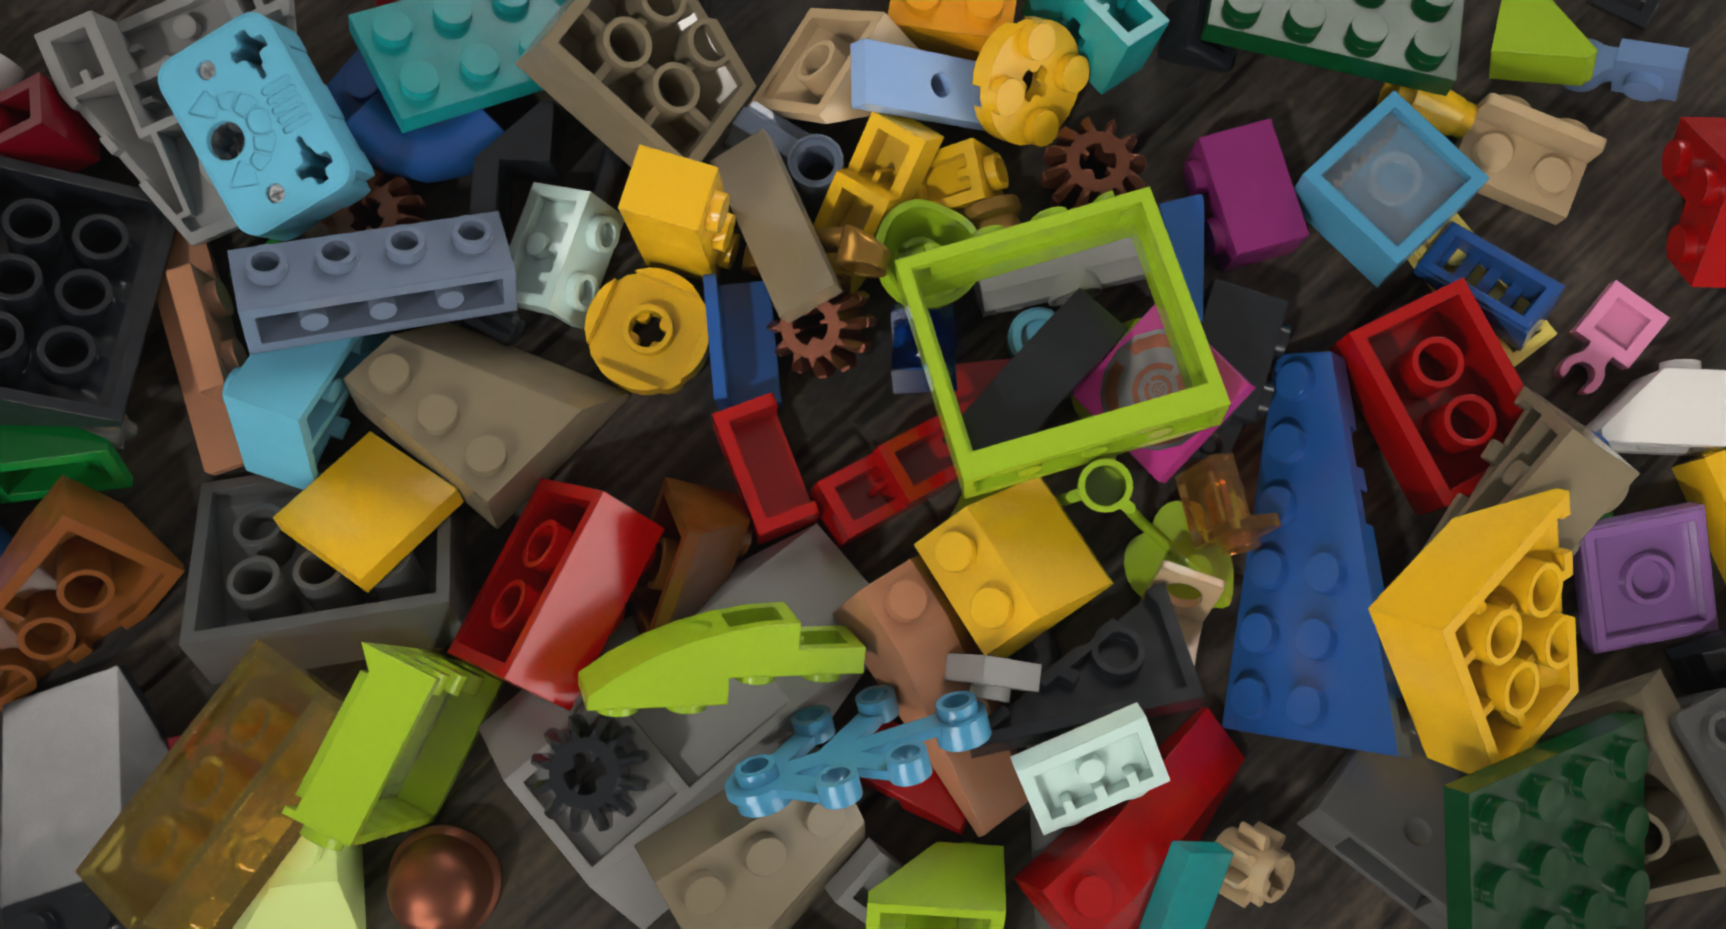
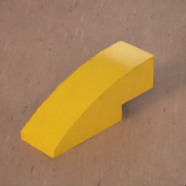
[813,112,944,294]

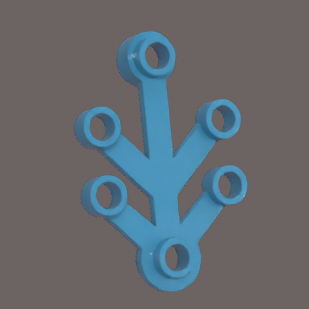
[724,684,992,818]

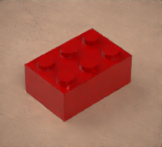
[1326,277,1524,516]
[447,478,665,711]

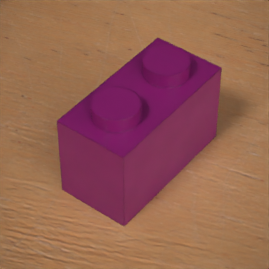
[1183,118,1309,272]

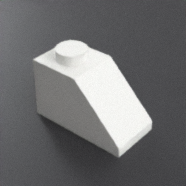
[1586,359,1726,456]

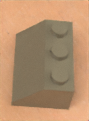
[1533,669,1726,904]

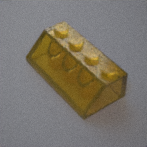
[75,639,345,929]

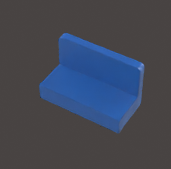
[703,273,783,411]

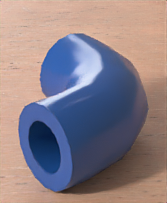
[346,93,506,184]

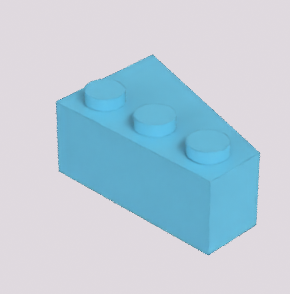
[222,331,393,490]

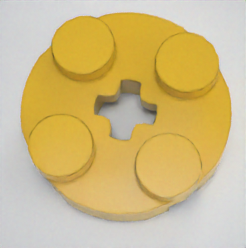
[972,16,1090,147]
[584,267,710,395]

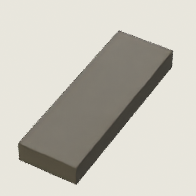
[710,128,843,324]

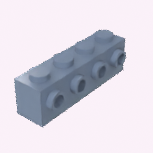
[227,211,517,354]

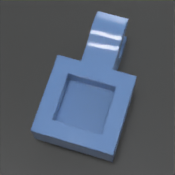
[1563,38,1690,101]

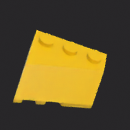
[1368,488,1579,774]

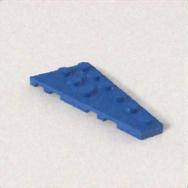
[1222,351,1413,759]

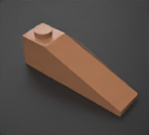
[832,555,1029,837]

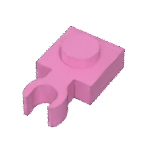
[1553,280,1670,396]

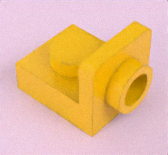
[913,137,1009,213]

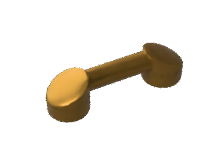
[741,224,891,279]

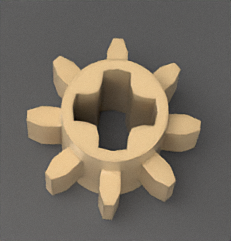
[1215,821,1295,908]

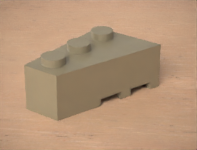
[1422,386,1640,557]

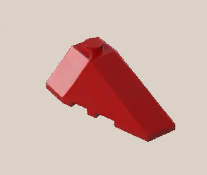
[1013,707,1245,929]

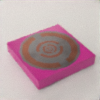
[1072,304,1256,483]

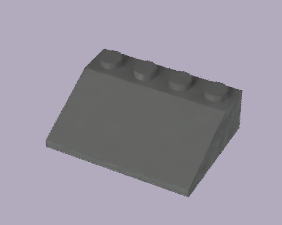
[179,451,472,685]

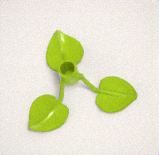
[949,318,1234,608]

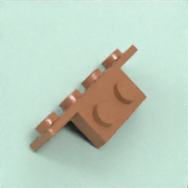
[157,231,248,476]

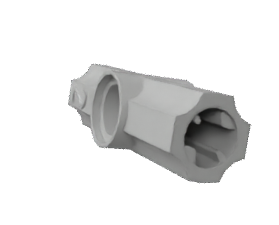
[973,237,1146,317]

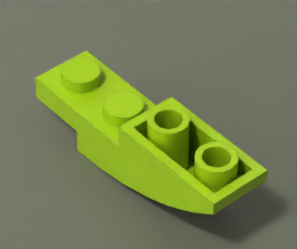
[578,601,866,717]

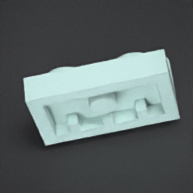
[509,182,624,329]
[1010,702,1170,835]

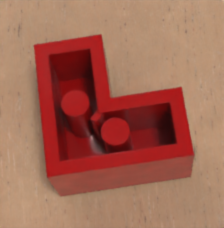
[1661,117,1726,288]

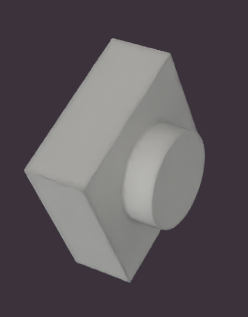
[944,653,1042,702]
[824,837,905,924]

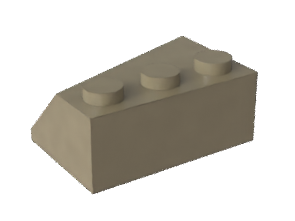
[515,0,757,168]
[343,322,630,529]
[634,745,866,929]

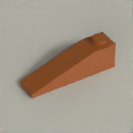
[0,474,185,712]

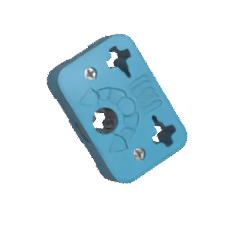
[158,12,375,241]

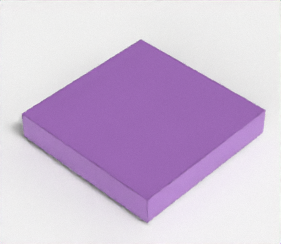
[1572,502,1719,654]

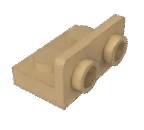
[1455,93,1607,225]

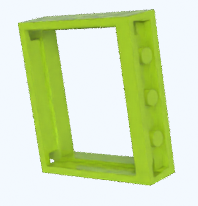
[895,186,1231,499]

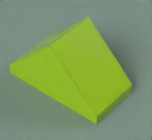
[1489,0,1598,86]

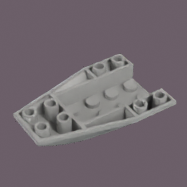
[478,523,869,929]

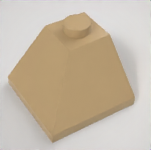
[748,8,918,124]

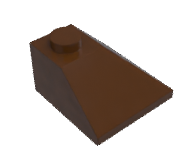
[628,477,753,635]

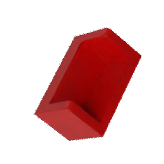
[712,393,820,545]

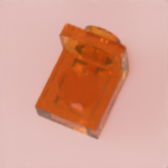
[1175,453,1282,555]

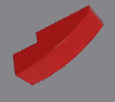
[808,392,982,549]

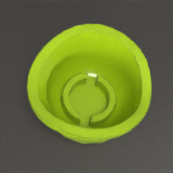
[876,199,977,310]

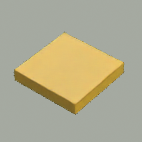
[273,431,464,593]

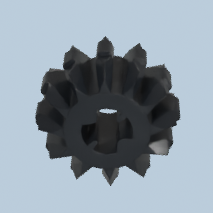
[531,714,650,832]

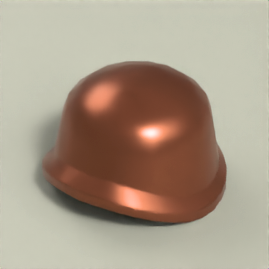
[387,824,503,929]

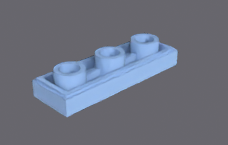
[850,38,985,131]

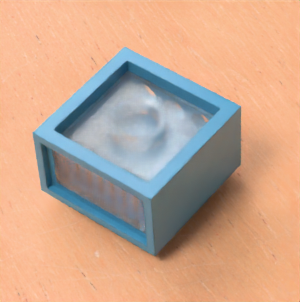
[1294,90,1490,287]

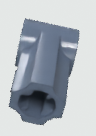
[725,101,845,209]

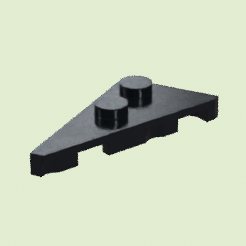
[970,582,1205,758]

